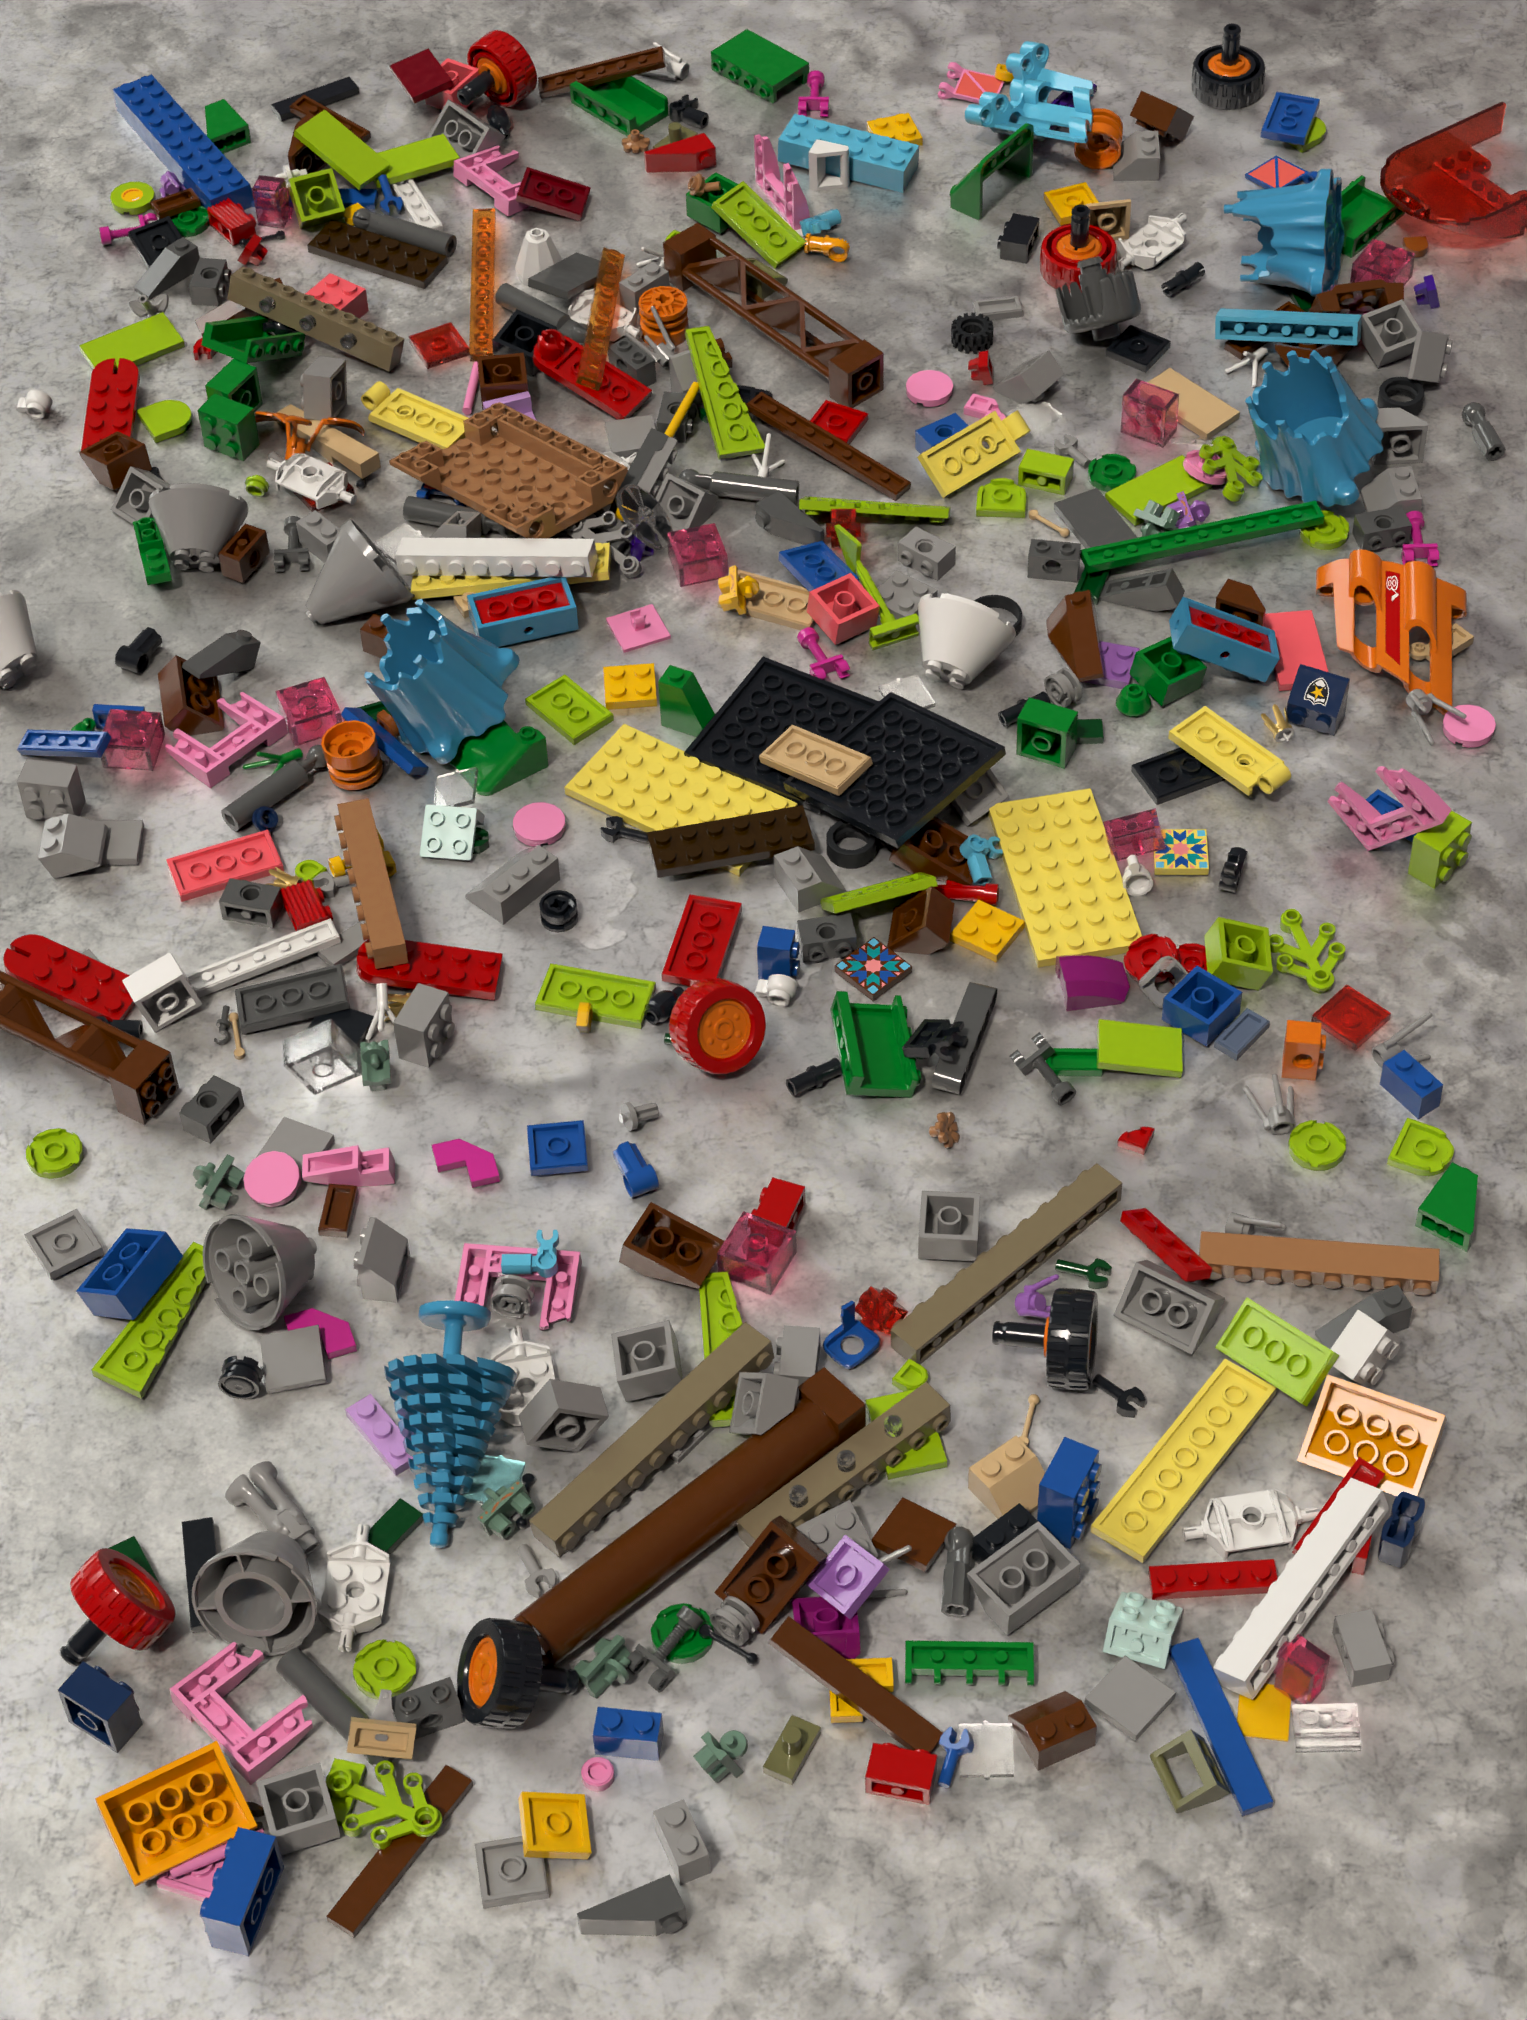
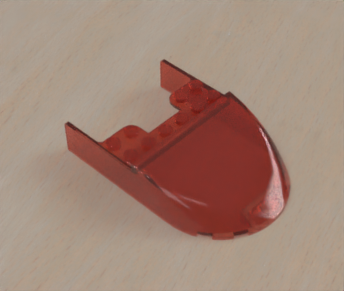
[1380,102,1527,239]

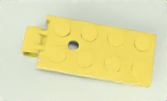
[361,381,468,449]
[917,410,1031,498]
[1168,706,1291,796]

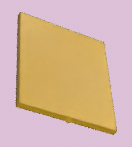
[1237,1683,1292,1742]

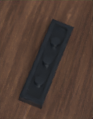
[271,76,359,122]
[182,1517,217,1633]

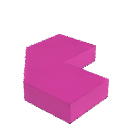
[432,1139,500,1188]
[284,1308,357,1359]

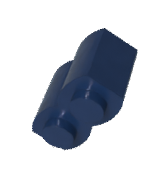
[1378,1491,1425,1568]

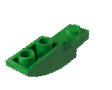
[133,517,172,585]

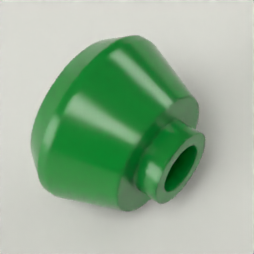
[1116,684,1151,717]

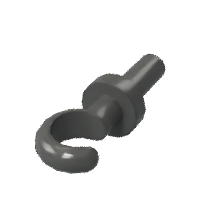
[214,1005,231,1045]

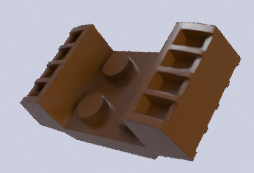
[1309,279,1404,314]

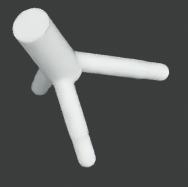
[637,246,664,268]
[1225,346,1268,387]
[752,433,785,477]
[366,983,396,1041]

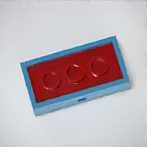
[467,577,579,647]
[1169,597,1280,682]

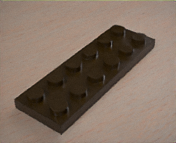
[307,220,448,289]
[647,805,815,878]

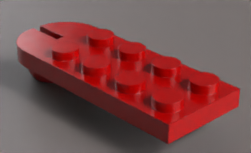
[533,329,652,420]
[81,358,140,451]
[3,934,136,1022]
[356,940,503,1001]

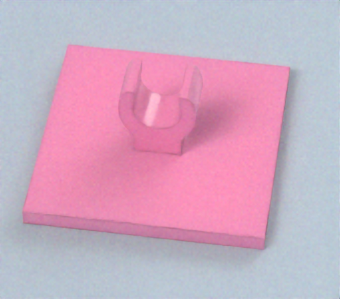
[606,604,671,653]

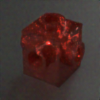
[826,509,861,548]
[855,1286,908,1335]

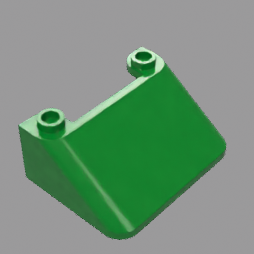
[950,123,1034,220]
[449,720,548,796]

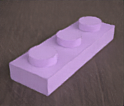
[345,1394,413,1476]

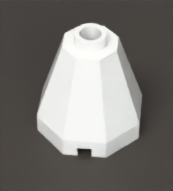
[515,228,562,286]

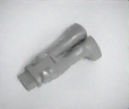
[225,1461,320,1556]

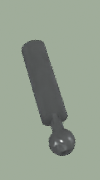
[353,208,457,257]
[495,283,592,346]
[679,469,799,505]
[403,496,520,538]
[221,744,327,831]
[276,1648,395,1766]

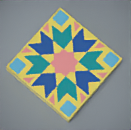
[1152,829,1209,875]

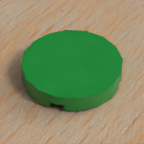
[170,206,210,237]
[1088,454,1136,492]
[651,1603,714,1664]

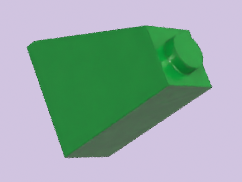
[205,99,251,154]
[658,665,715,737]
[1415,1162,1478,1252]

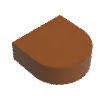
[1402,236,1428,258]
[377,710,400,738]

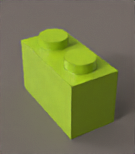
[1018,448,1074,496]

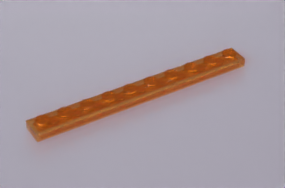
[469,208,496,362]
[576,247,625,391]

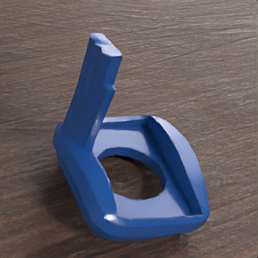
[823,1301,881,1369]

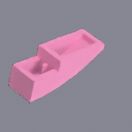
[302,1145,395,1187]

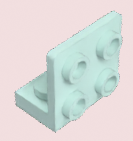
[420,805,485,861]
[1103,1592,1183,1669]

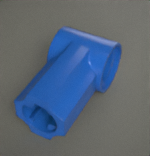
[613,1141,659,1198]

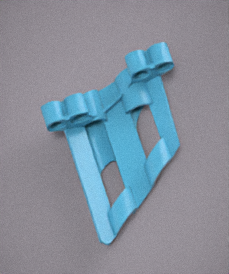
[965,41,1093,143]

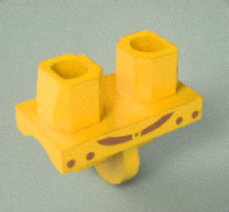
[718,565,759,615]

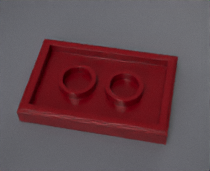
[389,48,454,104]
[515,167,591,221]

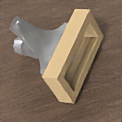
[347,1689,416,1759]

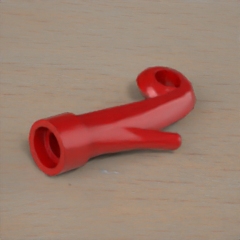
[910,880,999,906]

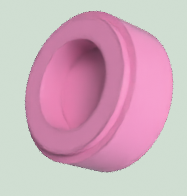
[581,1757,614,1792]

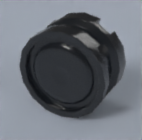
[539,890,578,933]
[218,1356,264,1399]

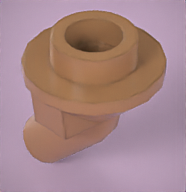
[688,173,721,197]

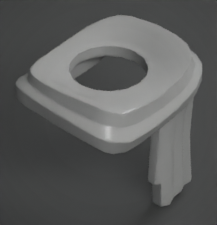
[1139,956,1188,1008]

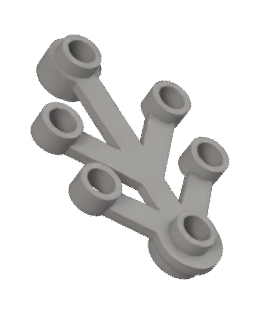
[565,511,642,578]

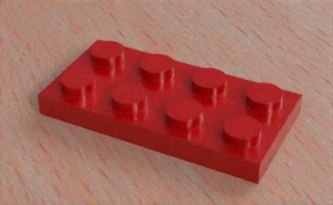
[662,894,742,986]

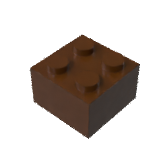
[1130,91,1194,142]
[477,353,528,410]

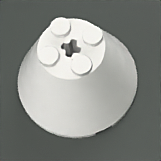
[0,590,37,690]
[918,593,1016,689]

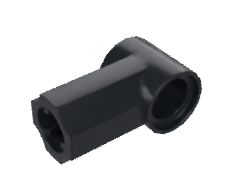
[115,627,162,674]

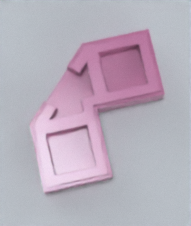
[964,393,1006,420]

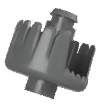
[1055,256,1141,341]

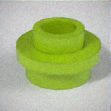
[245,475,269,497]

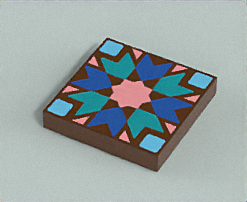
[835,937,912,1001]

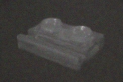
[1291,1703,1362,1753]

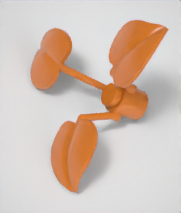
[255,411,365,460]

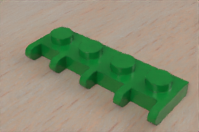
[905,1640,1034,1686]

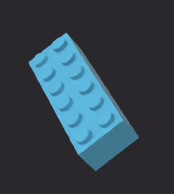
[778,114,919,193]

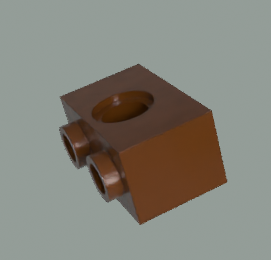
[218,523,270,583]

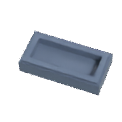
[1214,1008,1270,1061]

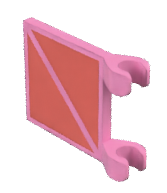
[938,62,1005,104]

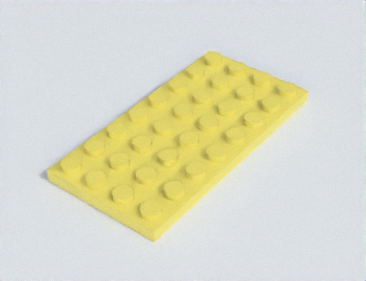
[564,724,798,877]
[988,788,1142,968]

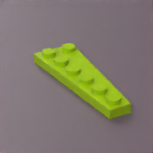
[685,326,765,460]
[799,496,951,522]
[91,1242,207,1399]
[699,1272,743,1427]

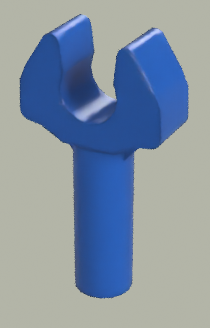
[378,175,403,215]
[937,1727,974,1788]

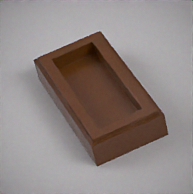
[150,188,201,220]
[318,1184,358,1238]

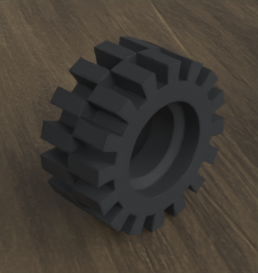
[951,312,994,354]

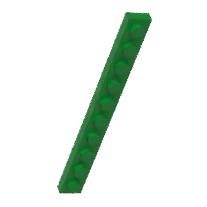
[1080,500,1325,573]

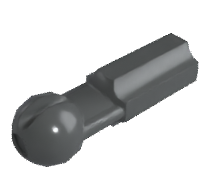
[1462,402,1506,461]
[941,1526,974,1618]

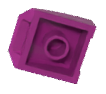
[1055,955,1130,1011]
[792,1597,861,1659]

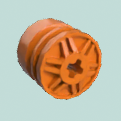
[1074,108,1123,170]
[638,286,689,346]
[321,720,383,790]

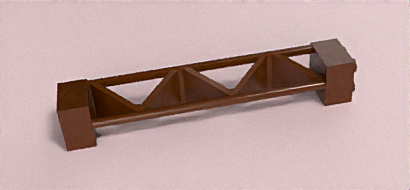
[663,223,884,408]
[0,971,179,1125]

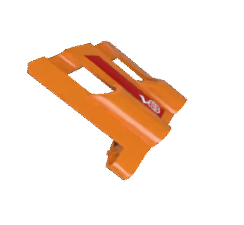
[1316,549,1467,715]

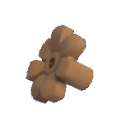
[622,129,650,153]
[929,1112,960,1148]

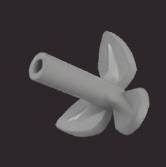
[129,294,169,318]

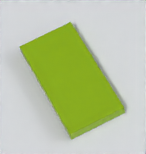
[294,110,390,190]
[373,134,460,188]
[711,181,806,269]
[79,312,185,369]
[1105,455,1212,526]
[820,872,938,913]
[535,963,656,1029]
[1215,1297,1339,1407]

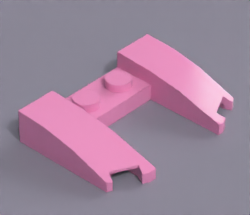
[754,134,810,230]
[453,145,530,217]
[165,692,288,788]
[1327,766,1451,851]
[455,1243,582,1330]
[170,1642,313,1785]

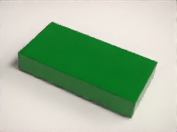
[1045,1048,1102,1077]

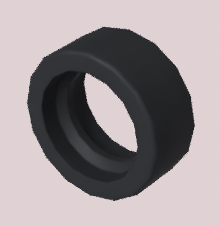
[1377,377,1424,416]
[826,820,876,869]

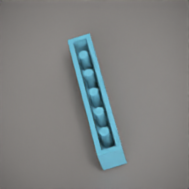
[1215,308,1362,346]

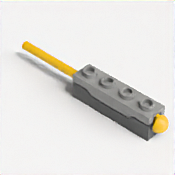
[609,382,700,523]

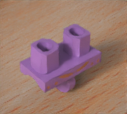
[1167,491,1210,529]

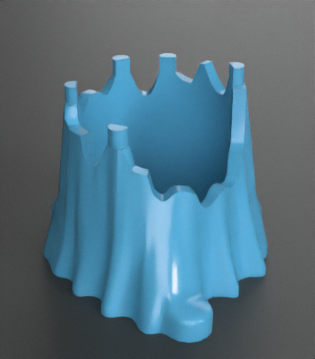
[1224,169,1345,297]
[1245,350,1383,507]
[364,599,520,764]

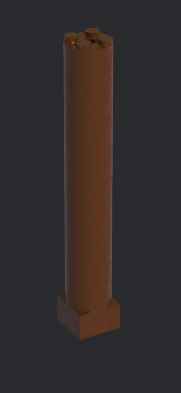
[512,1367,866,1667]

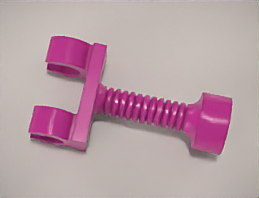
[798,70,829,117]
[99,213,157,245]
[1401,511,1439,566]
[797,627,850,680]

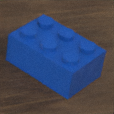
[76,1228,183,1320]
[1037,1437,1102,1549]
[200,1827,284,1957]

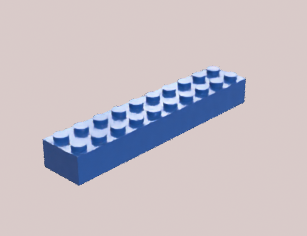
[113,74,253,210]

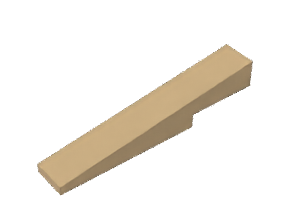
[276,404,381,479]

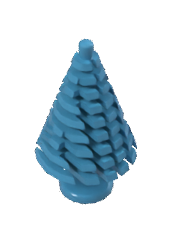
[384,1300,518,1548]

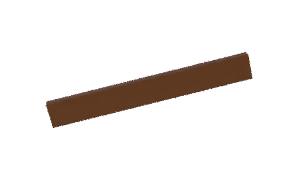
[746,392,911,501]

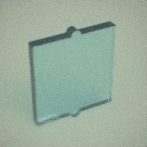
[462,1455,525,1505]

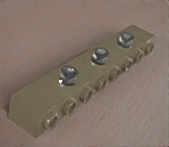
[227,267,405,372]
[737,1382,951,1548]

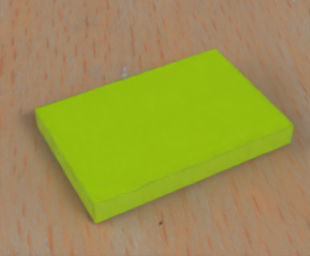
[525,674,614,745]
[1097,1019,1183,1078]
[865,1389,947,1480]

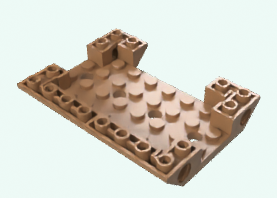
[389,402,628,538]

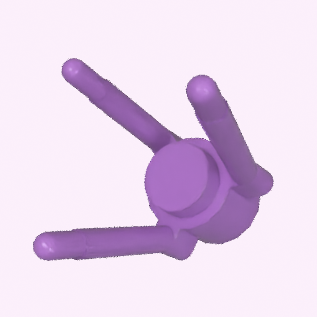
[159,171,186,198]
[1015,1274,1059,1319]

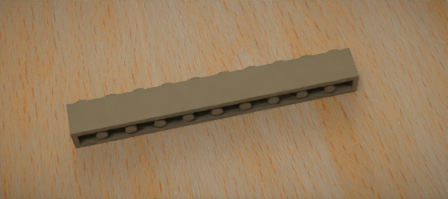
[891,1163,1122,1364]
[529,1322,775,1558]

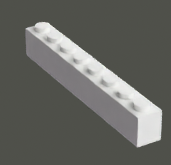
[395,537,598,577]
[1213,1478,1389,1700]

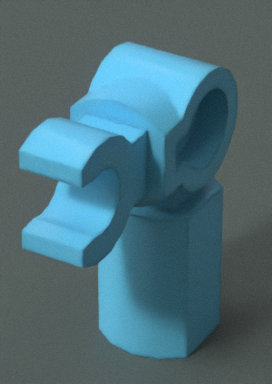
[799,209,841,236]
[960,834,1003,886]
[501,1230,559,1278]

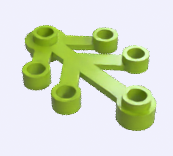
[1198,436,1263,502]
[1269,909,1345,994]
[326,1760,442,1849]

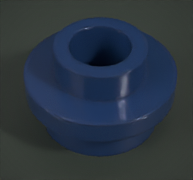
[252,806,278,832]

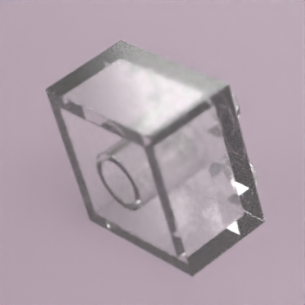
[283,1019,362,1095]

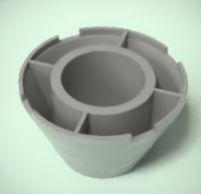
[192,1531,317,1656]

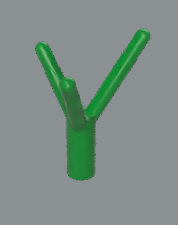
[243,748,303,774]

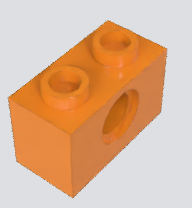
[1281,1020,1326,1081]

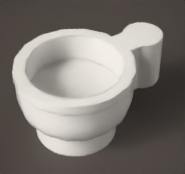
[16,390,53,419]
[1122,855,1153,896]
[755,974,798,1007]

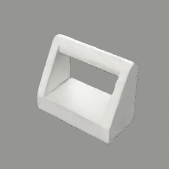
[809,139,849,191]

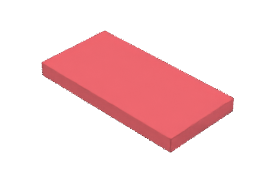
[1264,610,1328,691]
[166,829,284,902]

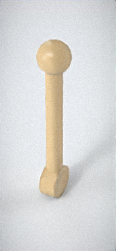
[1029,510,1070,538]
[228,1012,245,1060]
[1018,1394,1040,1447]

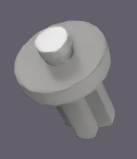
[619,1102,659,1131]

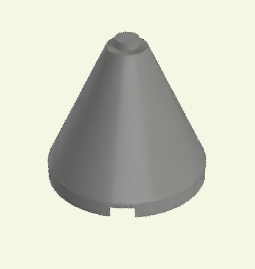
[305,518,414,625]

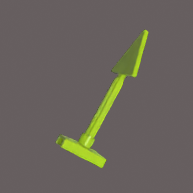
[834,524,919,651]

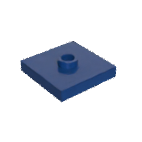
[527,1120,588,1176]

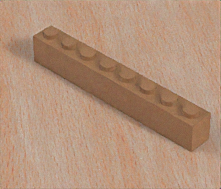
[334,798,408,969]
[1199,1231,1440,1296]

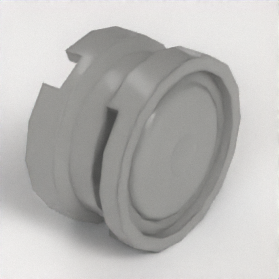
[1044,668,1082,708]
[490,1275,535,1319]
[710,1596,760,1646]

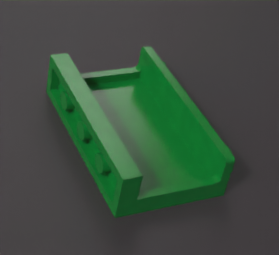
[711,29,809,104]
[570,76,669,136]
[1341,175,1407,258]
[201,316,306,364]
[830,991,921,1098]

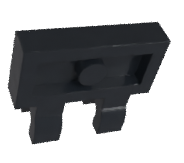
[902,1019,968,1061]

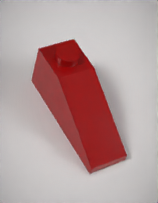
[644,133,716,173]

